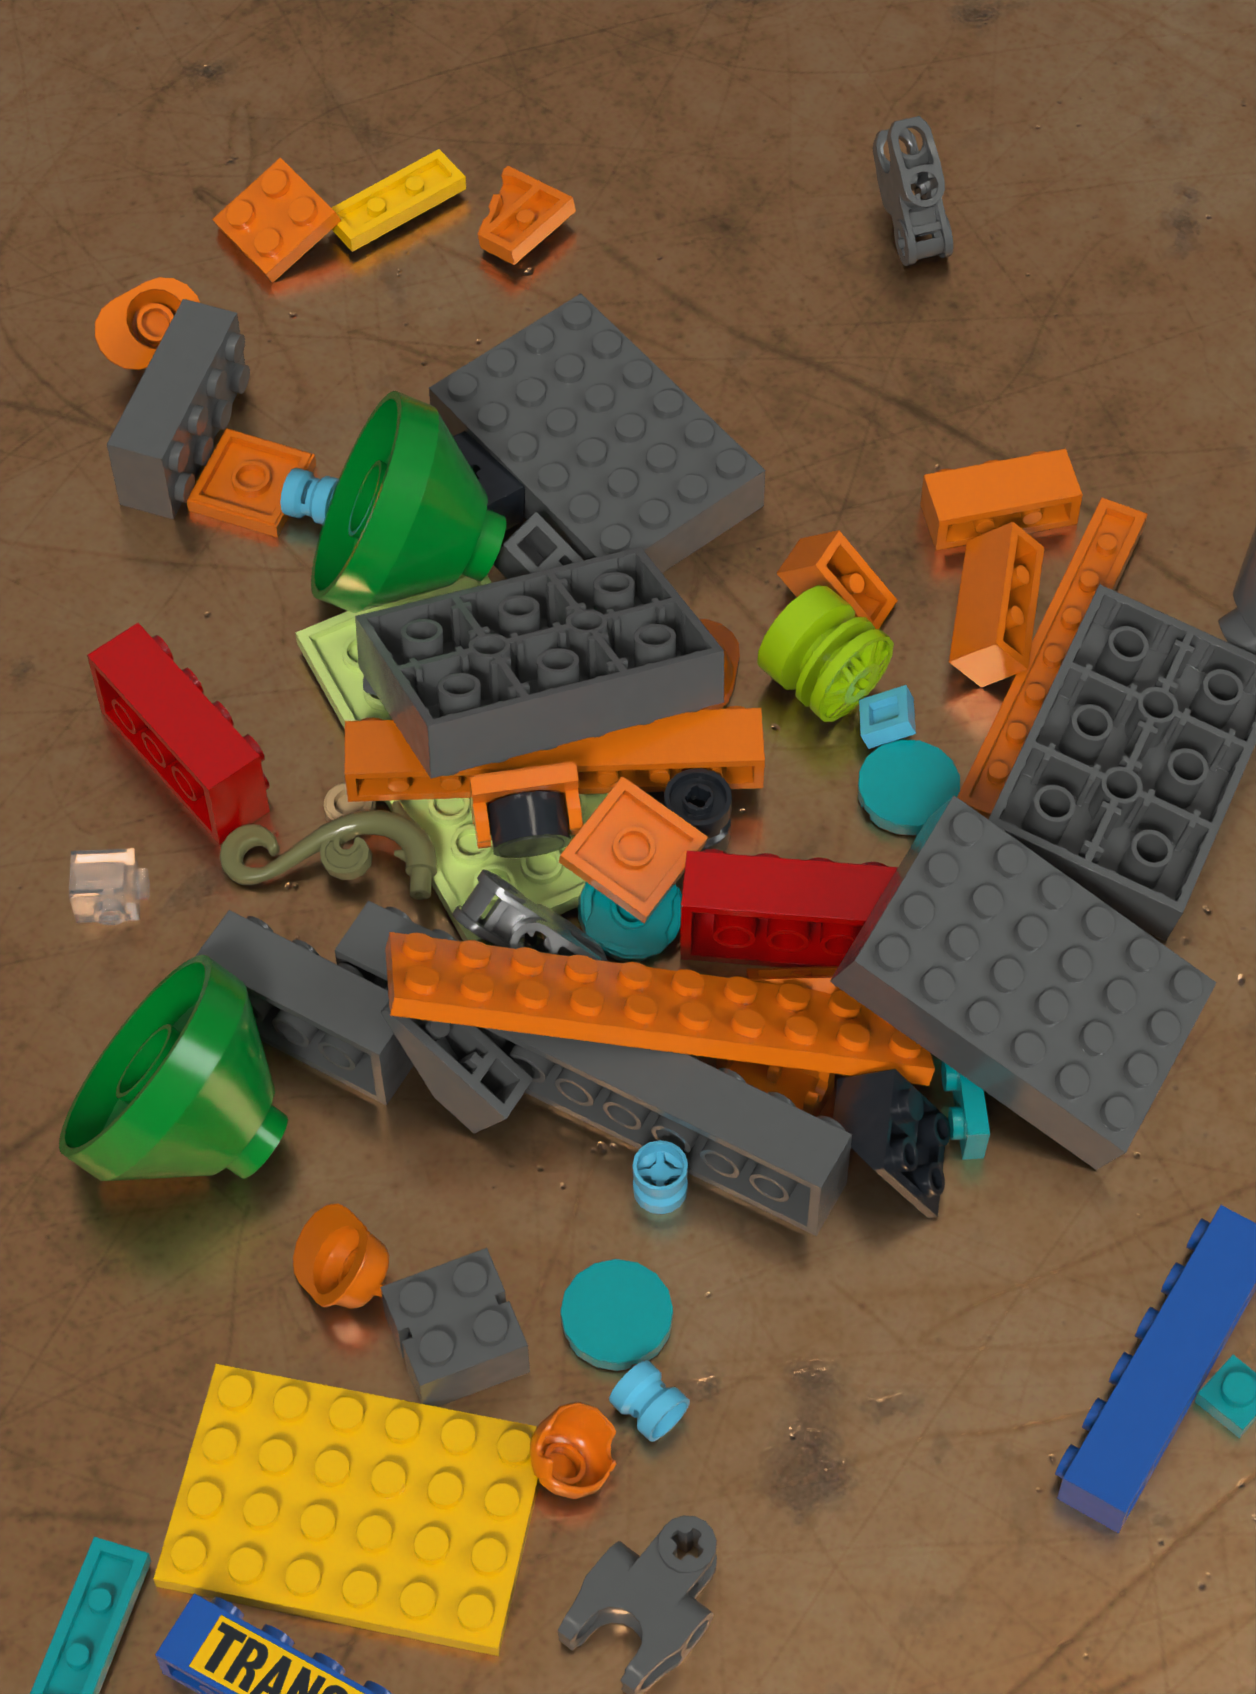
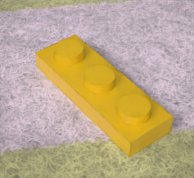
[332,149,466,252]

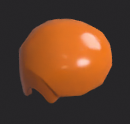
[530,1401,616,1499]

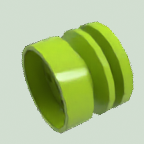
[757,585,894,722]

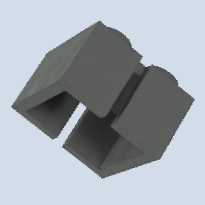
[380,1248,530,1407]

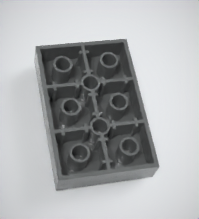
[429,293,766,573]
[355,547,724,778]
[988,584,1256,941]
[830,795,1217,1170]

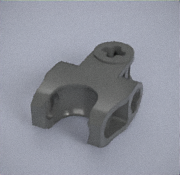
[872,116,953,266]
[452,869,607,961]
[558,1515,717,1694]

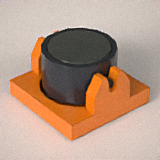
[470,761,583,858]

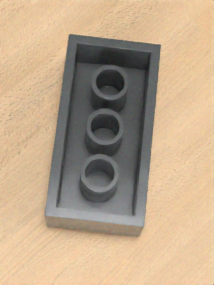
[107,299,250,519]
[196,910,414,1105]

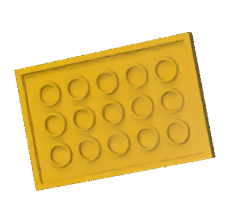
[153,1364,540,1656]

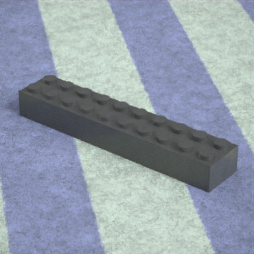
[335,900,852,1236]

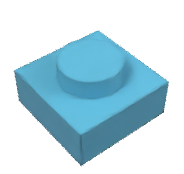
[859,685,916,749]

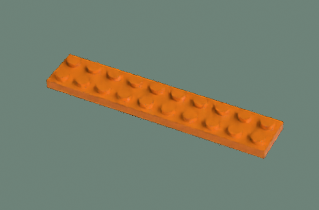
[385,932,935,1086]

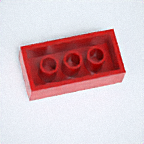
[87,623,270,845]
[680,849,898,968]

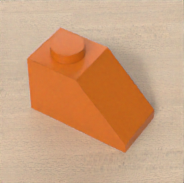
[776,530,898,629]

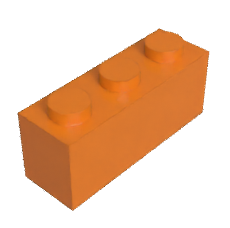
[920,449,1083,551]
[949,522,1045,687]

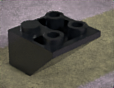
[833,1069,950,1218]

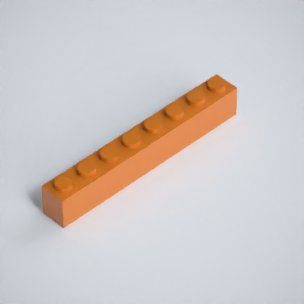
[345,706,765,802]

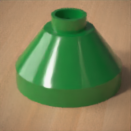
[311,391,506,613]
[59,954,288,1181]

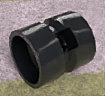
[664,768,732,852]

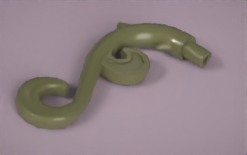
[219,801,437,900]

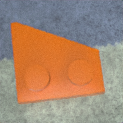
[477,166,576,265]

